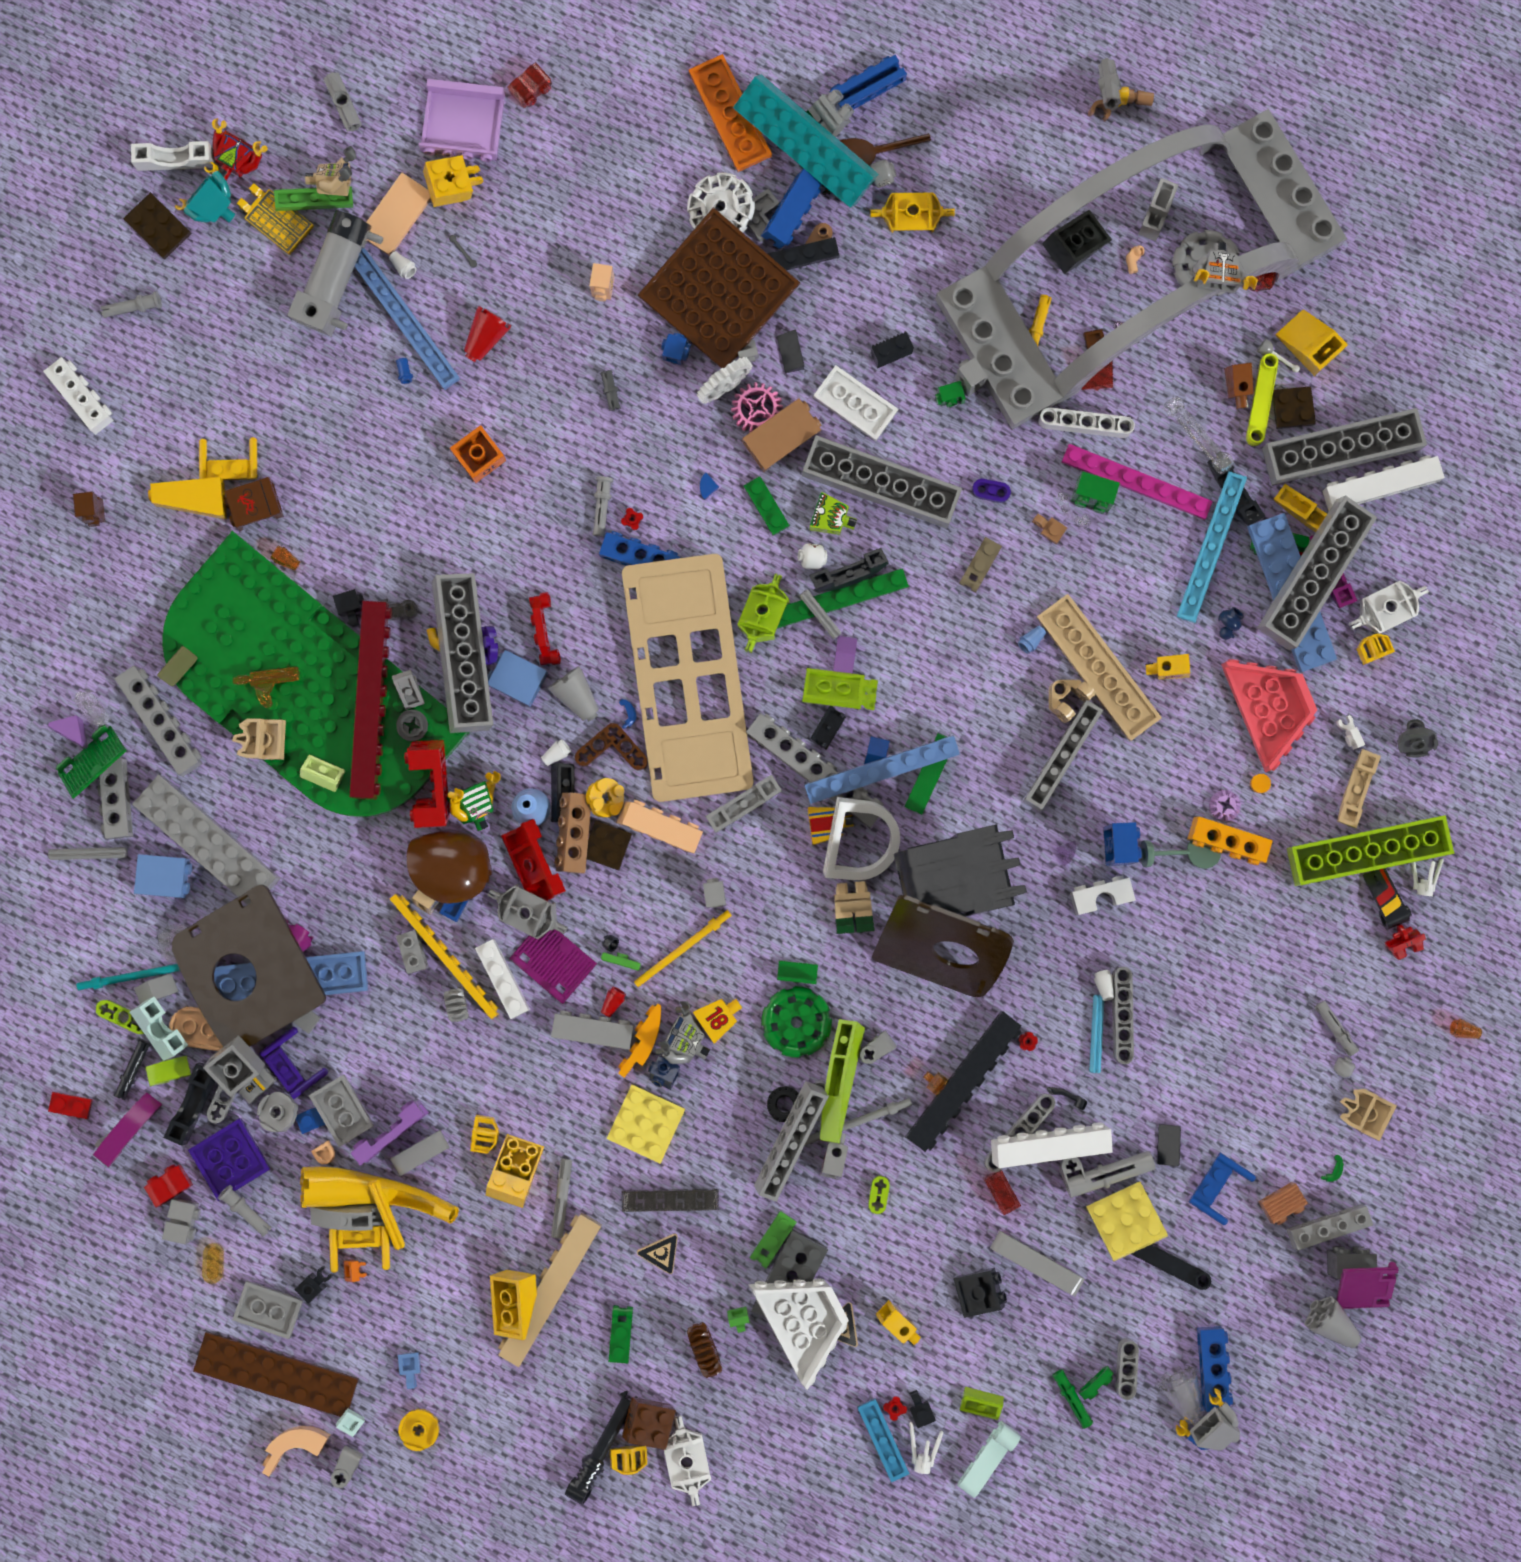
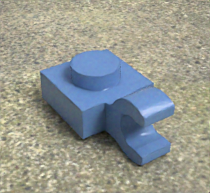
[398,1352,421,1389]

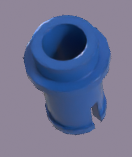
[395,358,413,384]

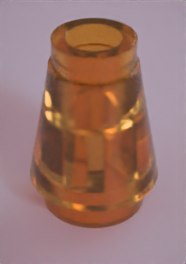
[270,545,301,571]
[1450,1019,1482,1039]

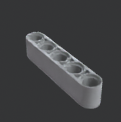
[1112,967,1134,1064]
[984,1093,1056,1173]
[990,1230,1085,1297]

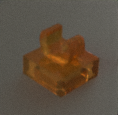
[923,1071,948,1095]

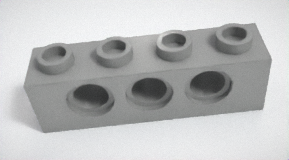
[98,758,133,840]
[1286,1204,1373,1250]

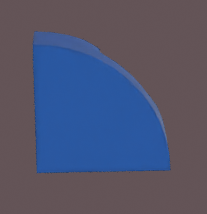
[700,473,719,500]

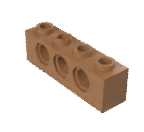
[554,792,591,874]

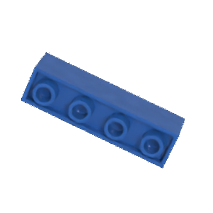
[829,54,907,110]
[761,169,822,249]

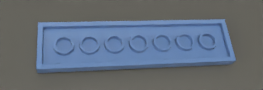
[1247,513,1337,673]
[214,951,368,1001]

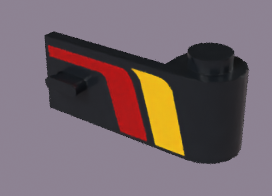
[1362,868,1412,930]

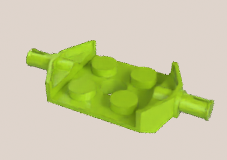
[737,574,789,653]

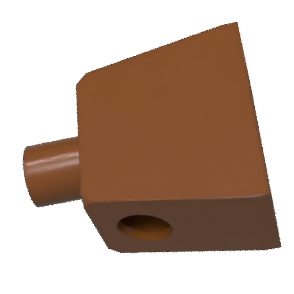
[1224,362,1254,409]

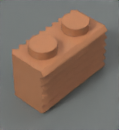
[1258,1182,1308,1225]

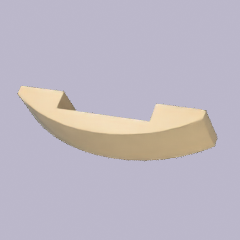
[1337,749,1381,829]

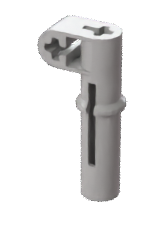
[1059,1151,1155,1198]

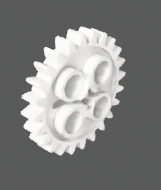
[697,357,753,404]

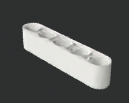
[1038,408,1135,438]

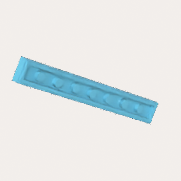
[1177,471,1247,623]

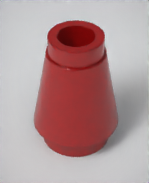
[600,986,626,1017]

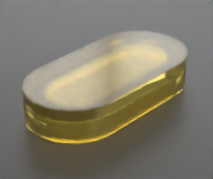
[202,1243,224,1284]

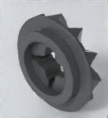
[396,710,428,741]

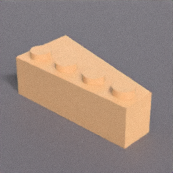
[616,800,703,854]

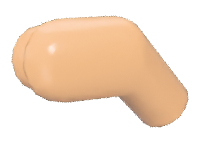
[1126,245,1145,274]

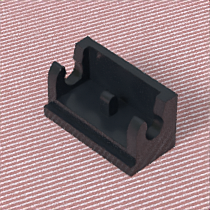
[809,706,846,750]

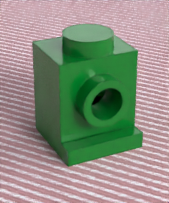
[935,381,966,407]

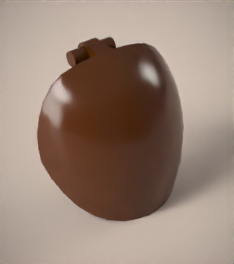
[406,830,492,904]

